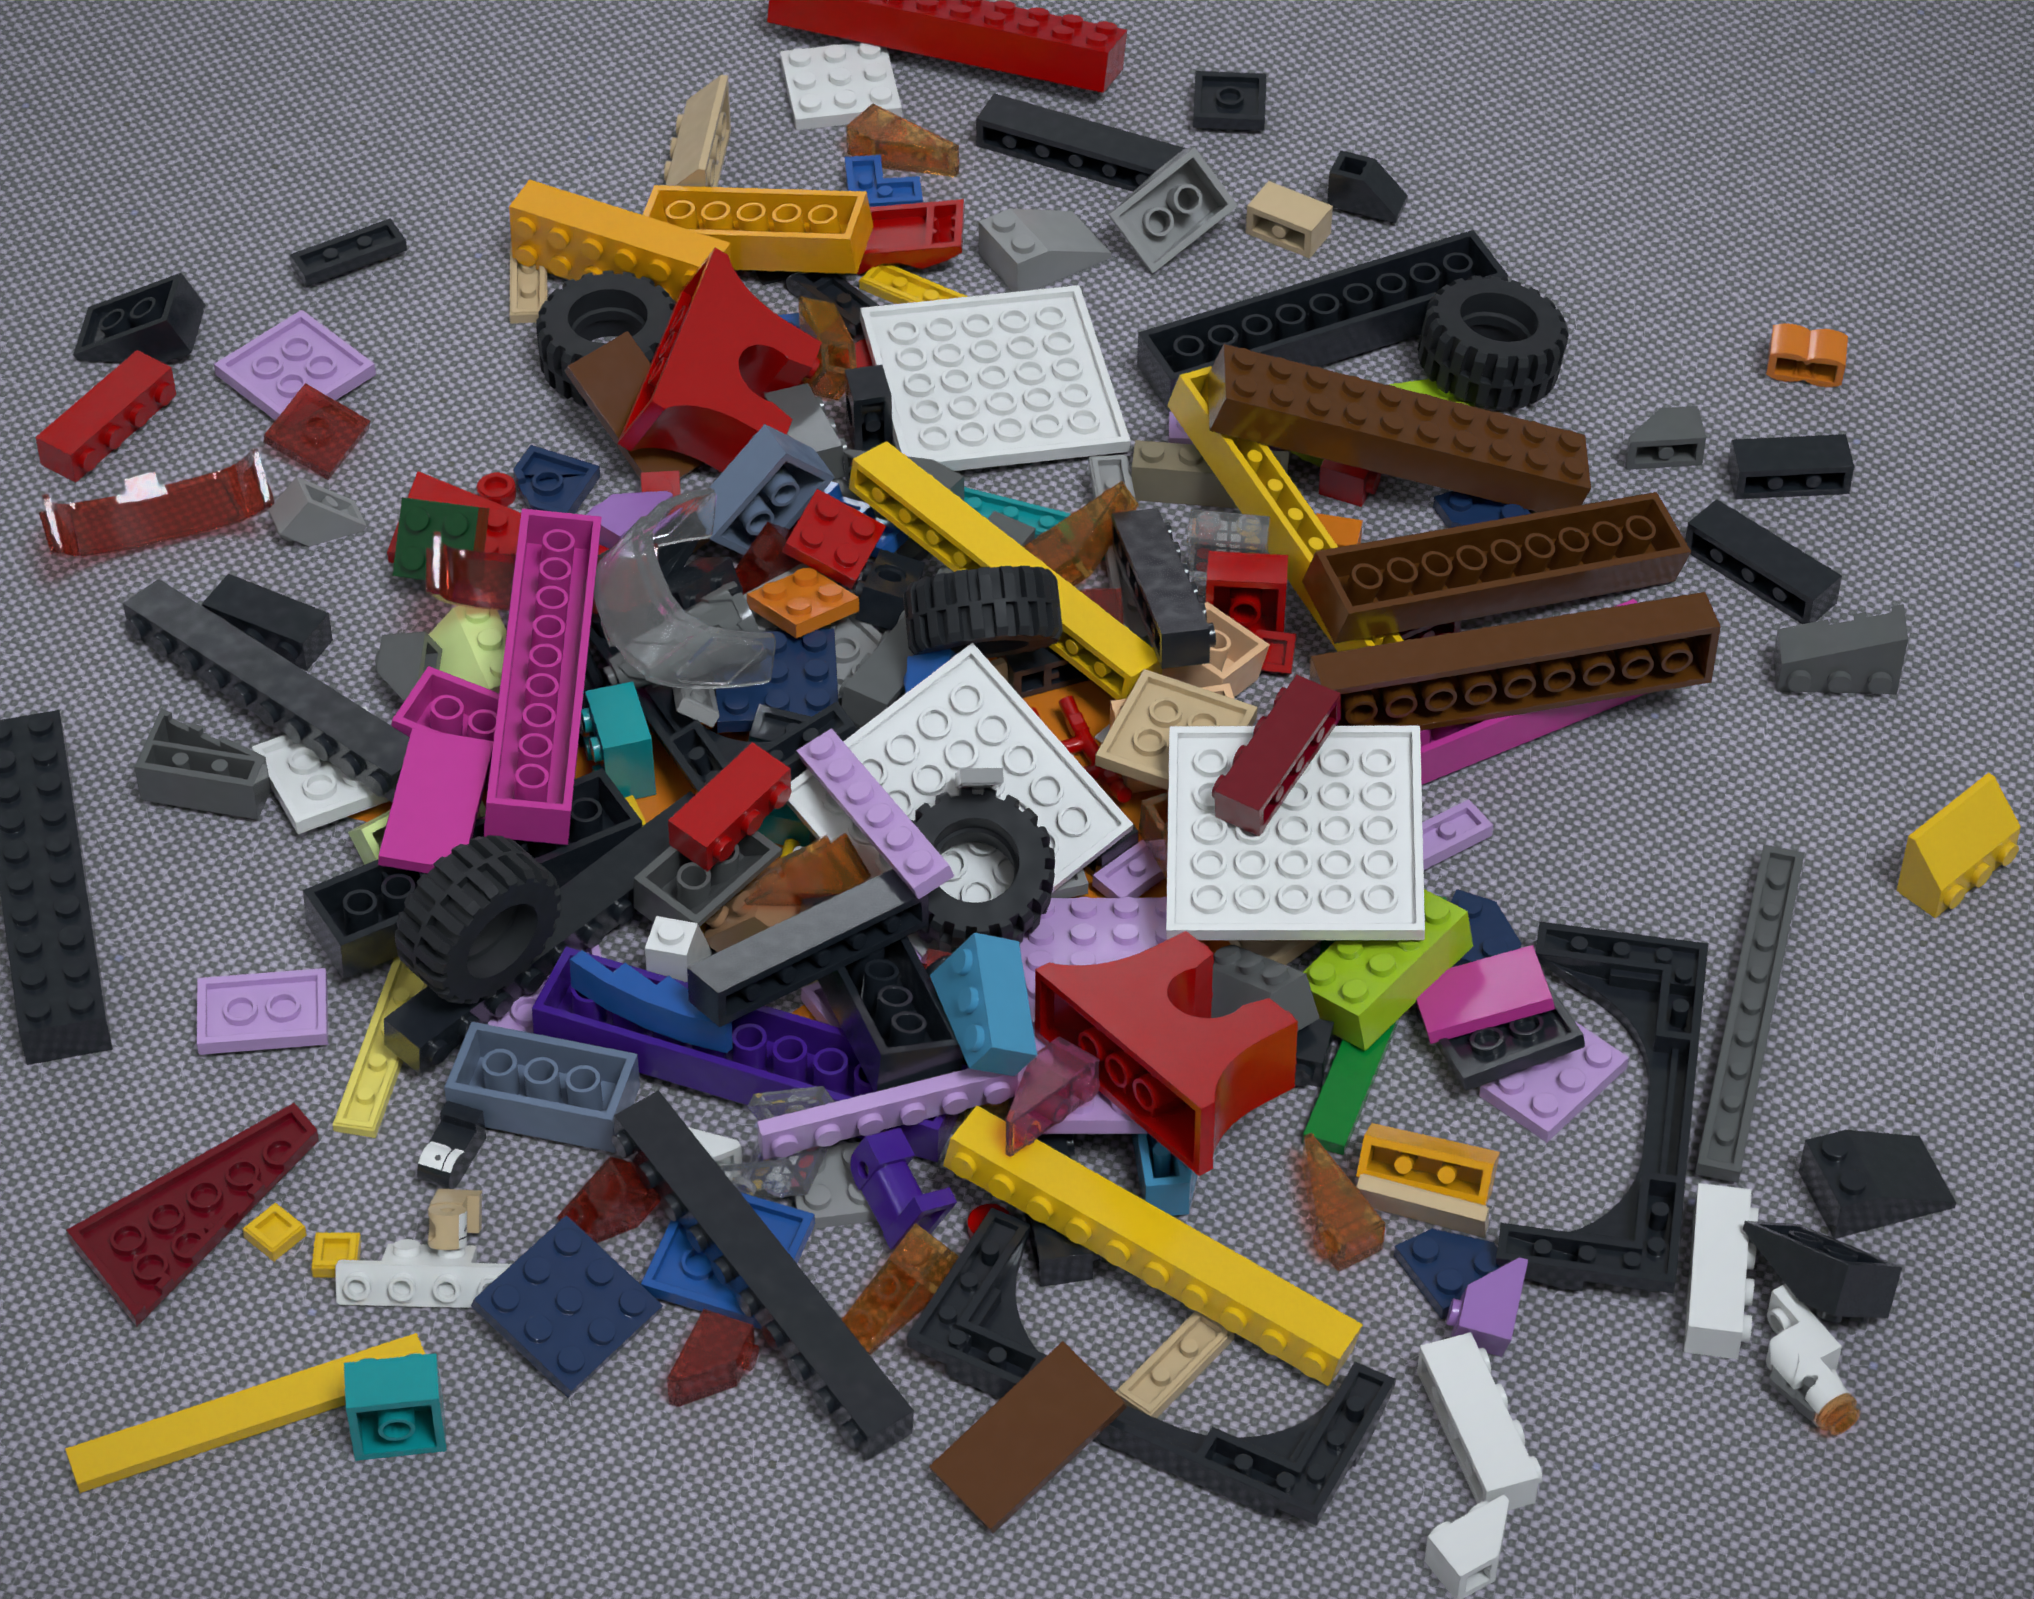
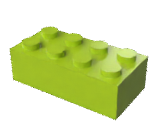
[1303,889,1473,1051]

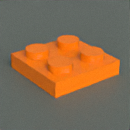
[747,567,859,639]

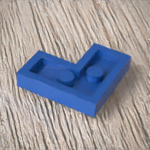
[845,155,923,207]

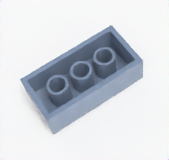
[444,1021,640,1153]

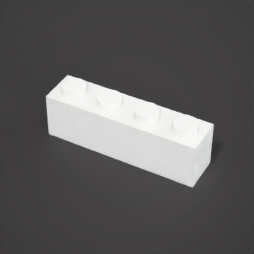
[1683,1183,1758,1359]
[1417,1332,1542,1511]

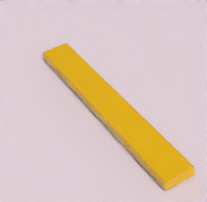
[65,1333,425,1493]

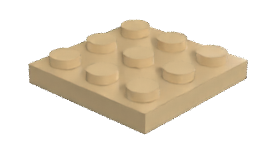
[1095,669,1258,791]

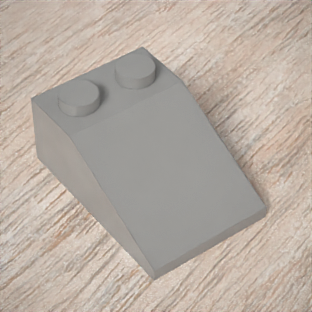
[1108,147,1238,274]
[979,209,1111,292]

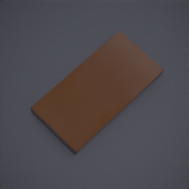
[564,331,706,480]
[929,1341,1127,1534]

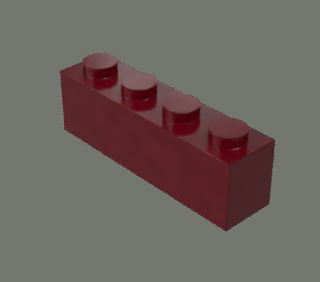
[1212,674,1341,836]

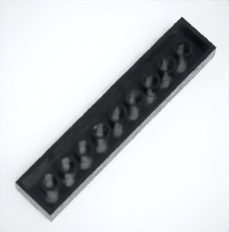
[1137,230,1508,412]
[0,710,113,1065]

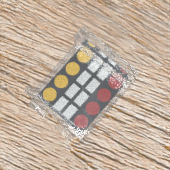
[1187,509,1270,603]
[719,1086,835,1199]

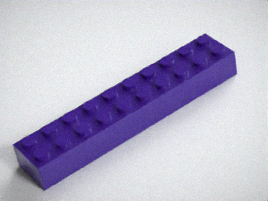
[532,947,968,1162]

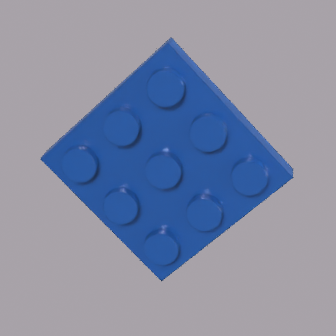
[641,1192,815,1329]

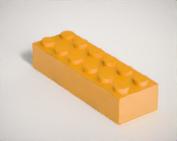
[509,179,731,302]
[643,185,873,274]

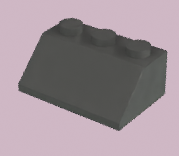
[634,831,782,927]
[1211,945,1320,1031]

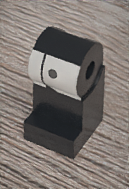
[417,1101,486,1189]

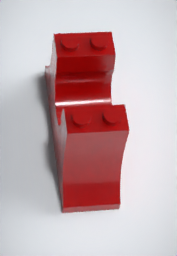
[617,247,822,472]
[1035,931,1298,1176]

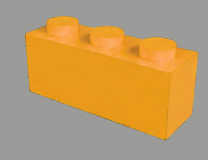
[1356,1123,1500,1206]

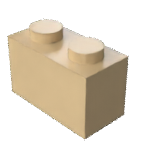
[1246,181,1333,259]

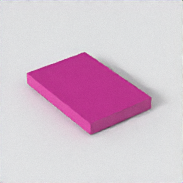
[1416,945,1555,1044]

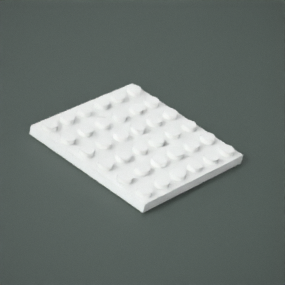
[860,285,1130,471]
[786,642,1133,966]
[1166,726,1425,940]

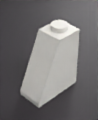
[645,916,712,982]

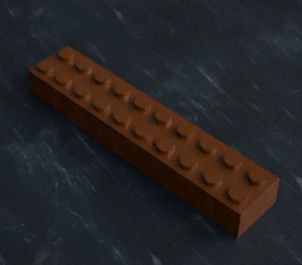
[1207,344,1591,512]
[1302,492,1691,644]
[1309,592,1721,731]

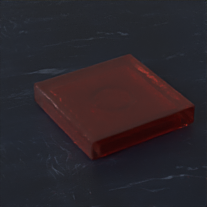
[263,383,370,480]

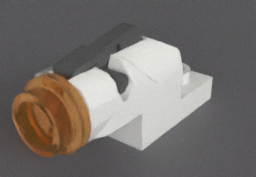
[1766,1284,1860,1435]

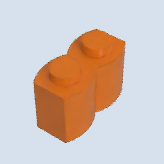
[1766,323,1848,387]

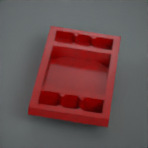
[857,199,965,274]

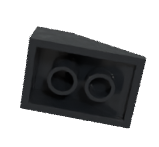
[73,273,206,363]
[1799,1130,1956,1239]
[1743,1221,1903,1323]

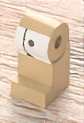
[428,1188,482,1250]

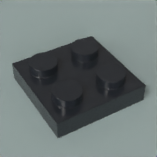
[1193,71,1267,131]

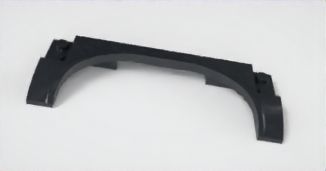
[589,502,857,794]
[1496,921,1708,1294]
[907,1207,1396,1526]

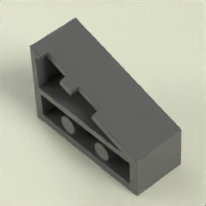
[1773,604,1908,694]
[134,708,271,819]

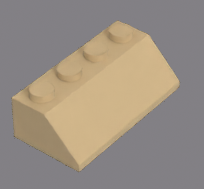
[664,75,731,187]

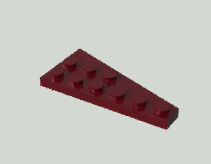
[66,1103,319,1327]

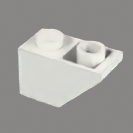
[1424,1494,1509,1599]

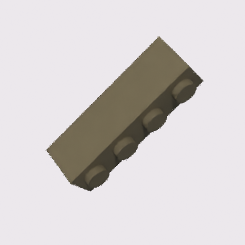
[1131,440,1290,509]

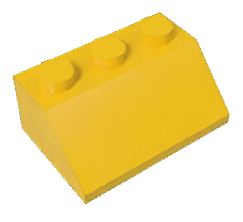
[1896,772,2021,918]

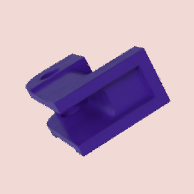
[850,1128,957,1250]

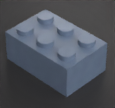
[691,424,835,563]

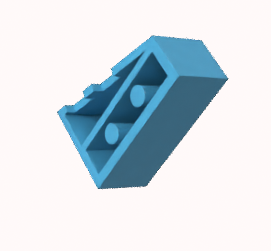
[930,933,1037,1076]
[1131,1134,1198,1216]

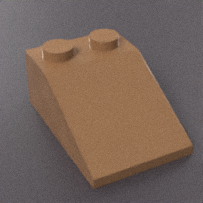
[704,839,826,952]

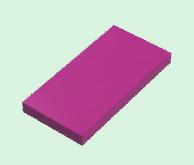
[378,728,494,873]

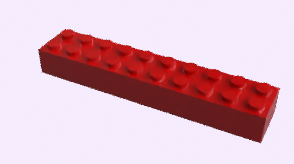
[767,0,1128,93]

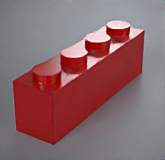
[35,350,176,483]

